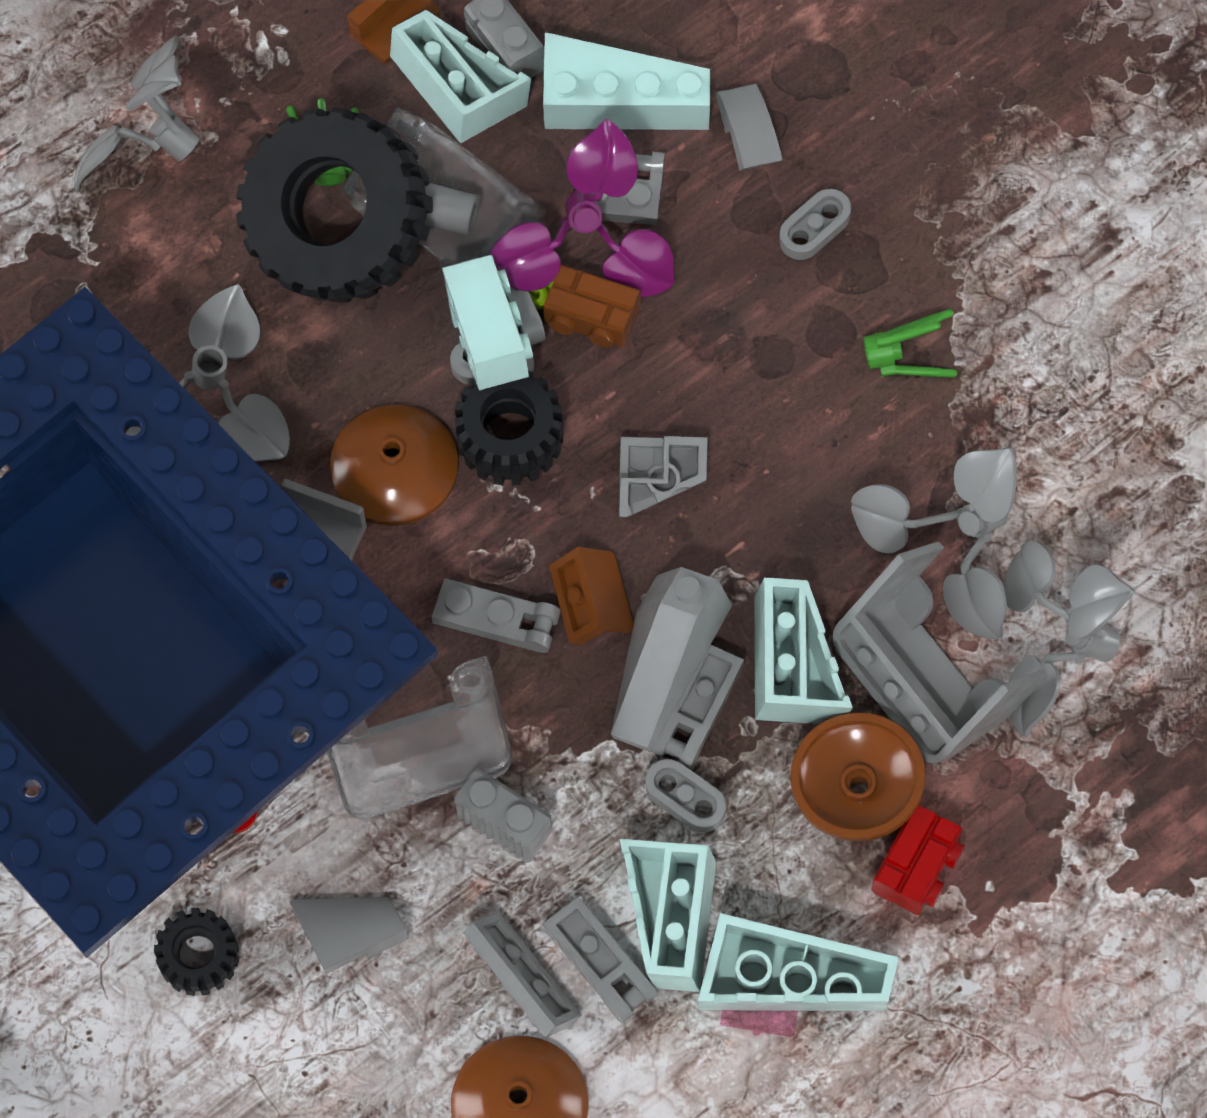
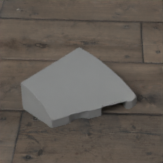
[619,436,708,518]
[290,897,409,974]

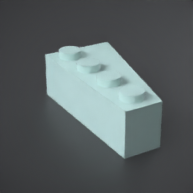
[543,32,710,130]
[698,913,899,1011]

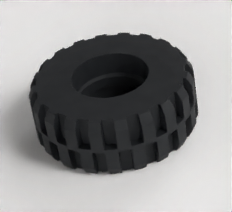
[236,107,433,303]

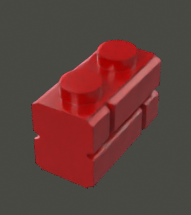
[871,805,965,915]

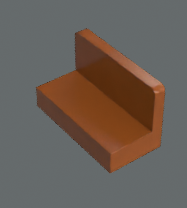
[347,0,440,64]
[549,547,634,645]

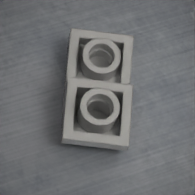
[716,84,783,171]

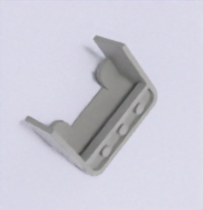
[833,541,1048,763]

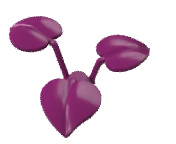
[488,119,675,297]

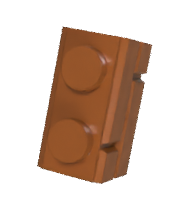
[543,264,641,348]

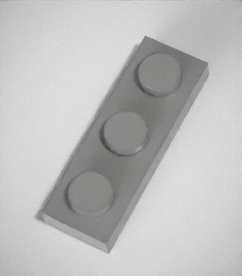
[463,911,582,1038]

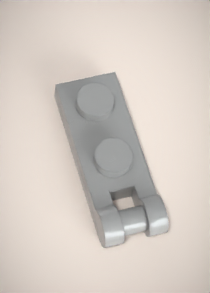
[432,578,561,653]
[651,645,744,770]
[543,896,658,1024]

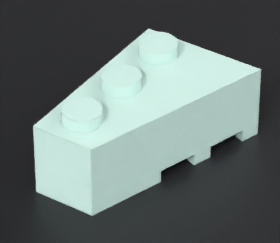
[390,10,531,144]
[442,255,533,390]
[754,577,853,724]
[620,839,717,992]

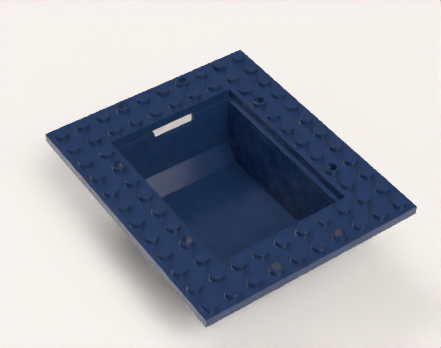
[0,287,438,958]

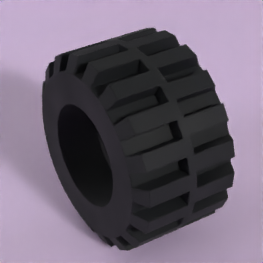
[454,370,563,486]

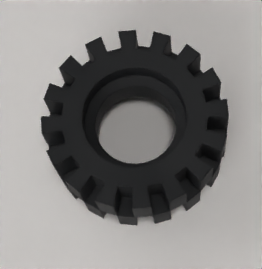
[154,908,239,996]

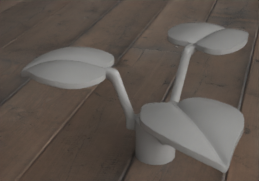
[74,35,200,192]
[126,284,290,462]
[851,447,1017,639]
[1003,541,1135,737]

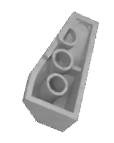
[611,567,732,752]

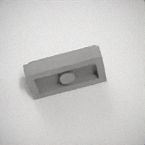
[280,479,367,561]

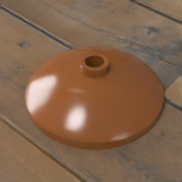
[330,404,459,526]
[790,713,925,841]
[451,1036,589,1118]

